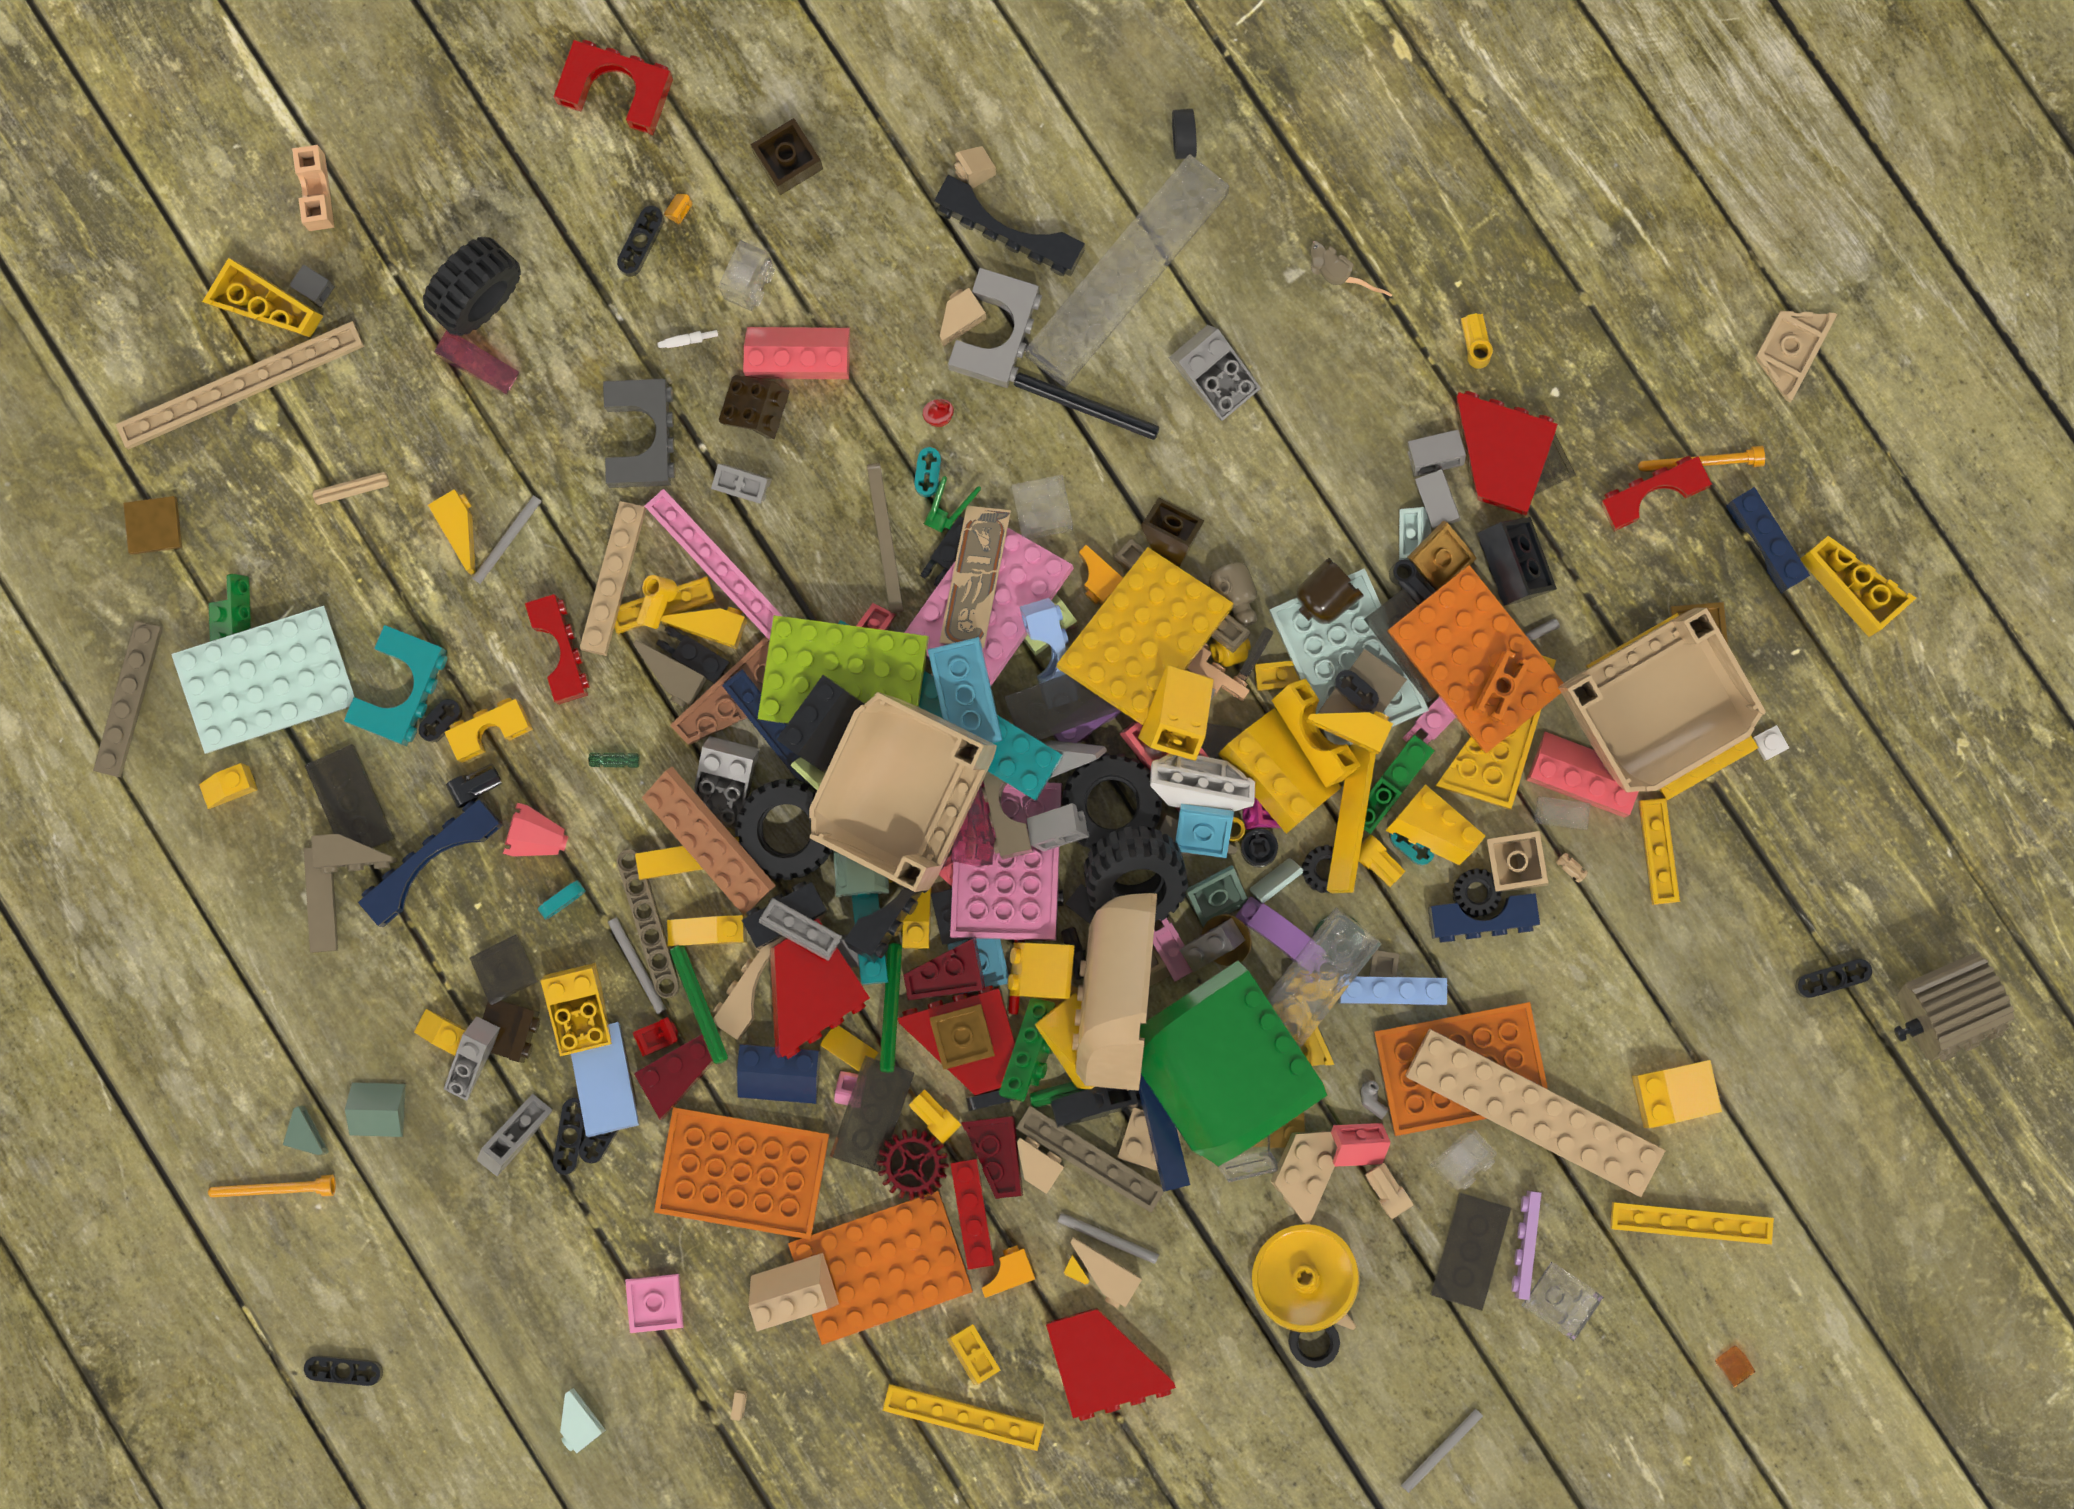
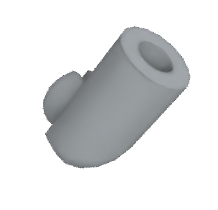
[1361,1080,1389,1120]

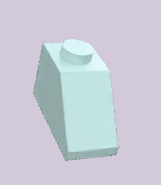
[560,1388,606,1454]

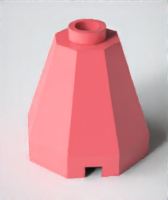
[503,803,568,857]

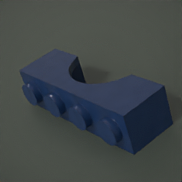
[1726,487,1810,593]
[1428,893,1540,943]

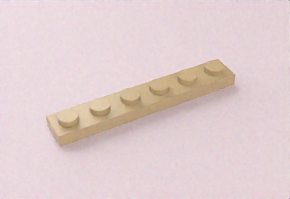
[580,501,646,656]

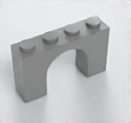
[948,268,1042,388]

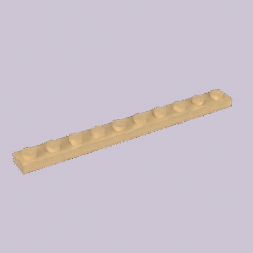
[115,321,365,450]

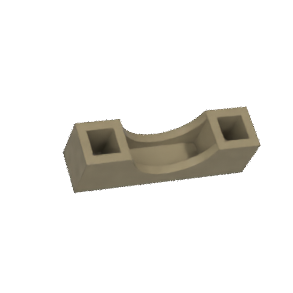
[980,771,1033,859]

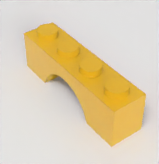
[1271,678,1361,788]

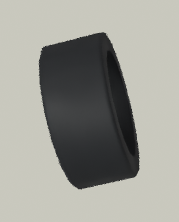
[1172,109,1197,159]
[1288,1325,1340,1368]

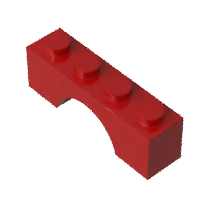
[1601,455,1712,532]
[525,594,590,705]
[950,1158,995,1270]

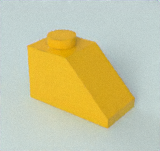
[199,763,258,809]
[414,1009,466,1056]

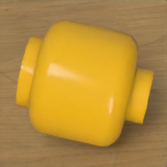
[1210,638,1251,667]

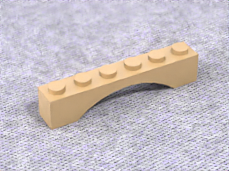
[711,909,829,1040]

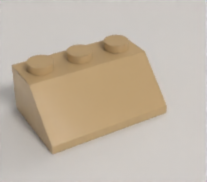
[749,1253,839,1331]

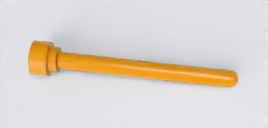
[1638,446,1765,471]
[208,1175,336,1198]

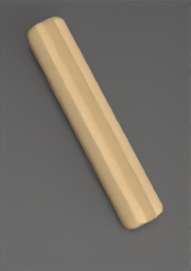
[313,472,389,505]

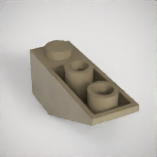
[311,834,398,873]

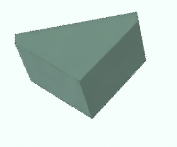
[283,1106,329,1155]

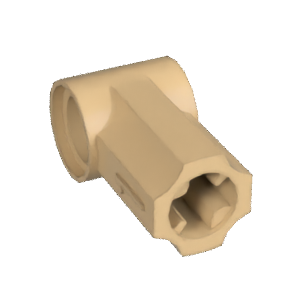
[1365,1163,1414,1220]

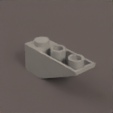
[444,1016,500,1101]

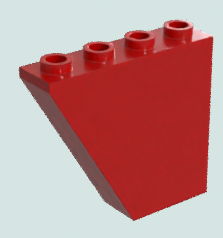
[1456,391,1558,516]
[770,918,870,1059]
[897,985,1015,1095]
[1046,1308,1176,1421]

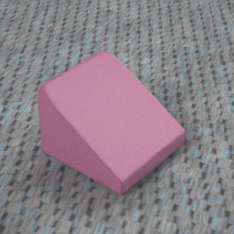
[834,1071,866,1107]

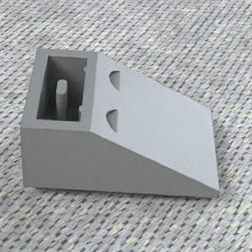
[1168,325,1261,421]
[694,736,759,829]

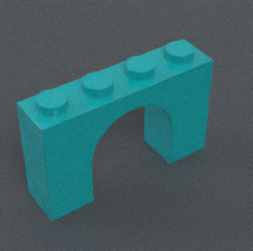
[344,625,448,747]

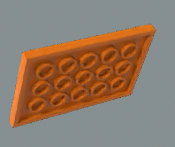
[1387,565,1563,753]
[1374,1002,1548,1136]
[654,1107,830,1240]
[788,1190,973,1345]

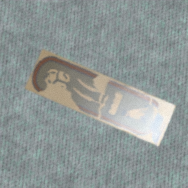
[939,506,1011,648]

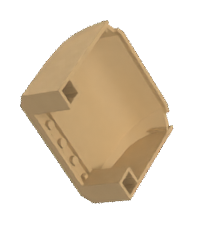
[1558,608,1766,792]
[809,692,997,892]
[1072,893,1157,1091]

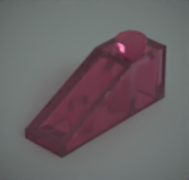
[434,330,519,395]
[951,786,995,866]

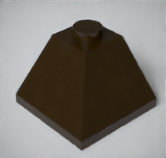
[1141,497,1204,568]

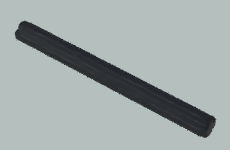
[1014,372,1160,440]

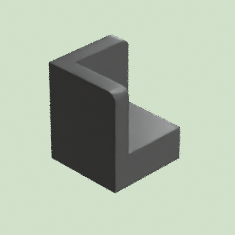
[290,264,335,308]

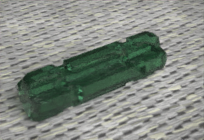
[588,753,640,768]

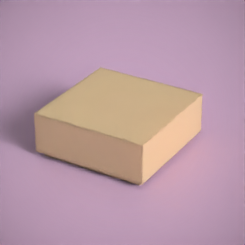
[730,1390,748,1421]

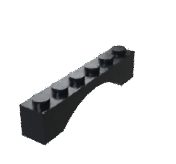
[934,175,1085,277]
[844,830,962,963]

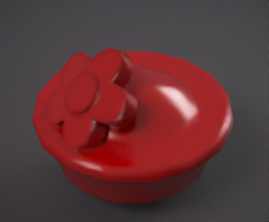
[922,399,954,427]

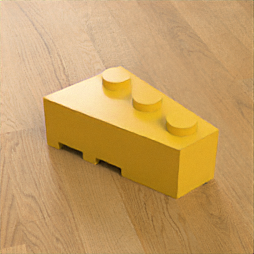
[1385,784,1485,865]

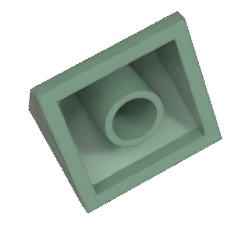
[1186,865,1248,927]
[345,1083,406,1137]

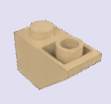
[954,146,996,189]
[1017,1136,1064,1194]

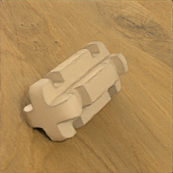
[1556,853,1588,882]

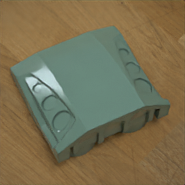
[834,851,889,898]

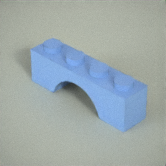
[1019,598,1080,709]
[1338,976,1447,1005]

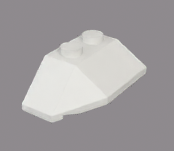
[1150,754,1255,811]

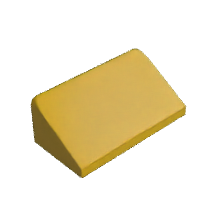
[820,1025,879,1075]

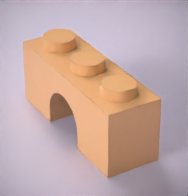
[292,145,335,231]

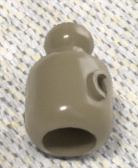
[1209,562,1257,627]

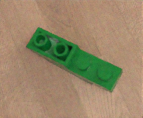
[1364,734,1435,834]

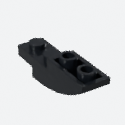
[1050,1087,1142,1128]

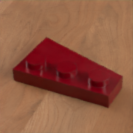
[903,936,986,1000]
[961,1116,1023,1199]

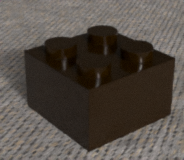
[750,118,823,195]

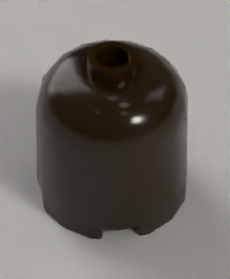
[1297,558,1364,624]

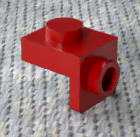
[633,1017,678,1057]

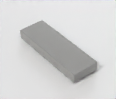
[759,898,842,961]

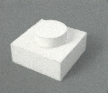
[1753,725,1789,761]

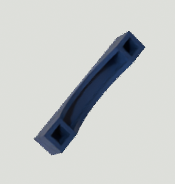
[358,800,504,927]

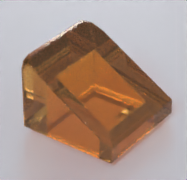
[1715,1346,1756,1388]

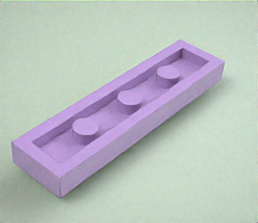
[1511,1191,1541,1300]

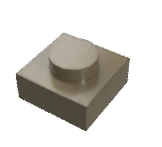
[1369,950,1400,977]

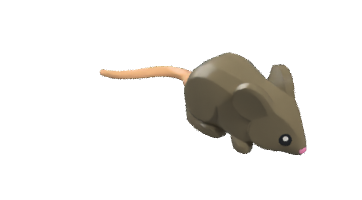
[1311,241,1392,297]

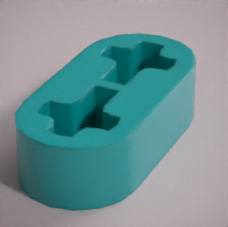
[914,447,941,498]
[1389,832,1434,866]
[538,880,586,920]

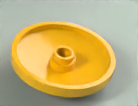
[1252,1224,1359,1333]

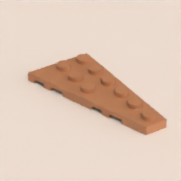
[670,637,769,745]

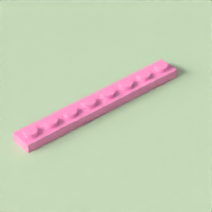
[645,489,782,641]

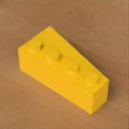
[202,258,323,338]
[1800,536,1916,637]

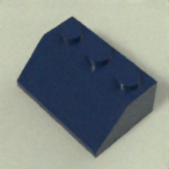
[737,1044,821,1104]

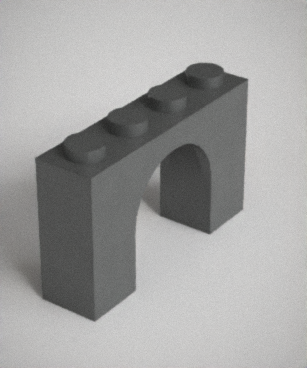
[603,379,675,488]

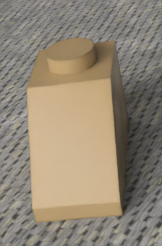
[940,288,986,347]

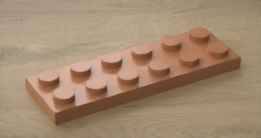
[642,767,776,916]

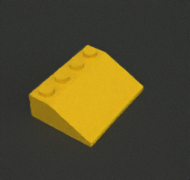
[1218,708,1342,834]

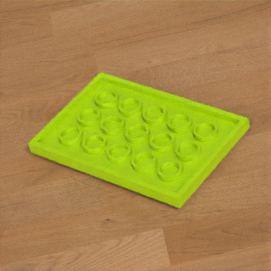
[758,615,929,724]

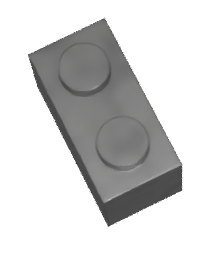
[1180,918,1245,972]

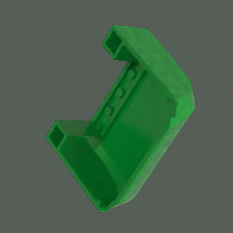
[1139,961,1327,1167]

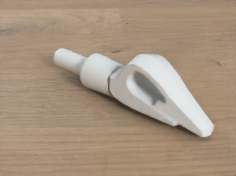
[658,330,718,348]

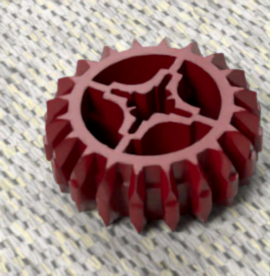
[877,1128,949,1201]

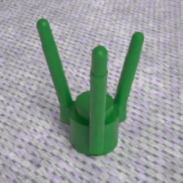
[923,476,981,533]

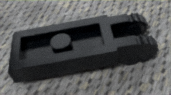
[920,516,964,587]
[656,626,730,684]

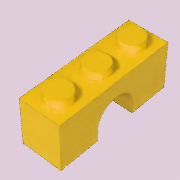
[444,698,533,763]

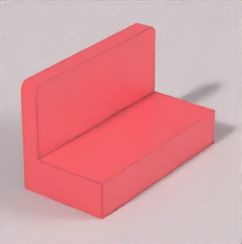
[1331,1123,1391,1167]

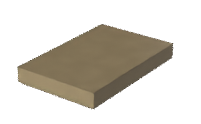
[1318,649,1407,714]

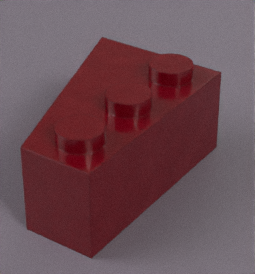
[634,1034,714,1120]

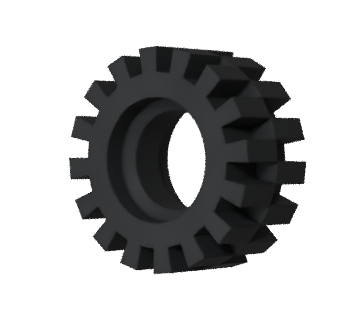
[1302,845,1334,893]
[1452,868,1502,917]

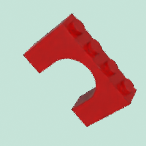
[553,40,673,135]

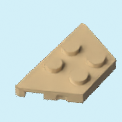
[1755,311,1838,402]
[1271,1130,1337,1224]

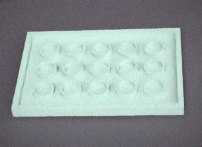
[1269,568,1429,746]
[171,606,355,754]

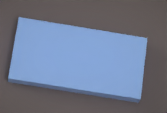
[571,1022,639,1137]

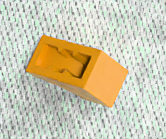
[1079,545,1123,605]
[982,1245,1035,1298]

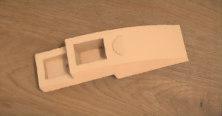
[1186,643,1250,702]

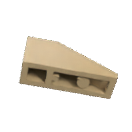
[1070,1237,1142,1308]

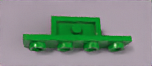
[208,574,251,642]
[999,998,1056,1101]

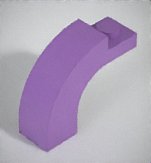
[1235,896,1327,973]

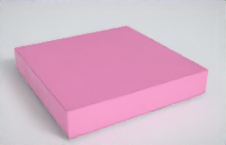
[625,1274,684,1333]

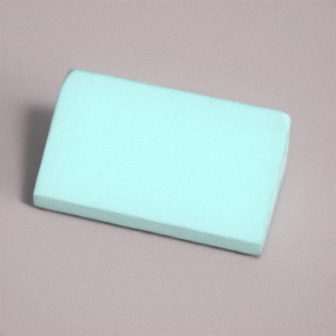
[1399,507,1431,560]
[1250,858,1304,904]

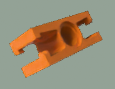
[1473,650,1530,722]

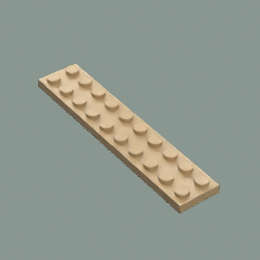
[1405,1029,1666,1197]

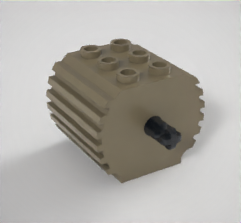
[1894,952,2015,1062]

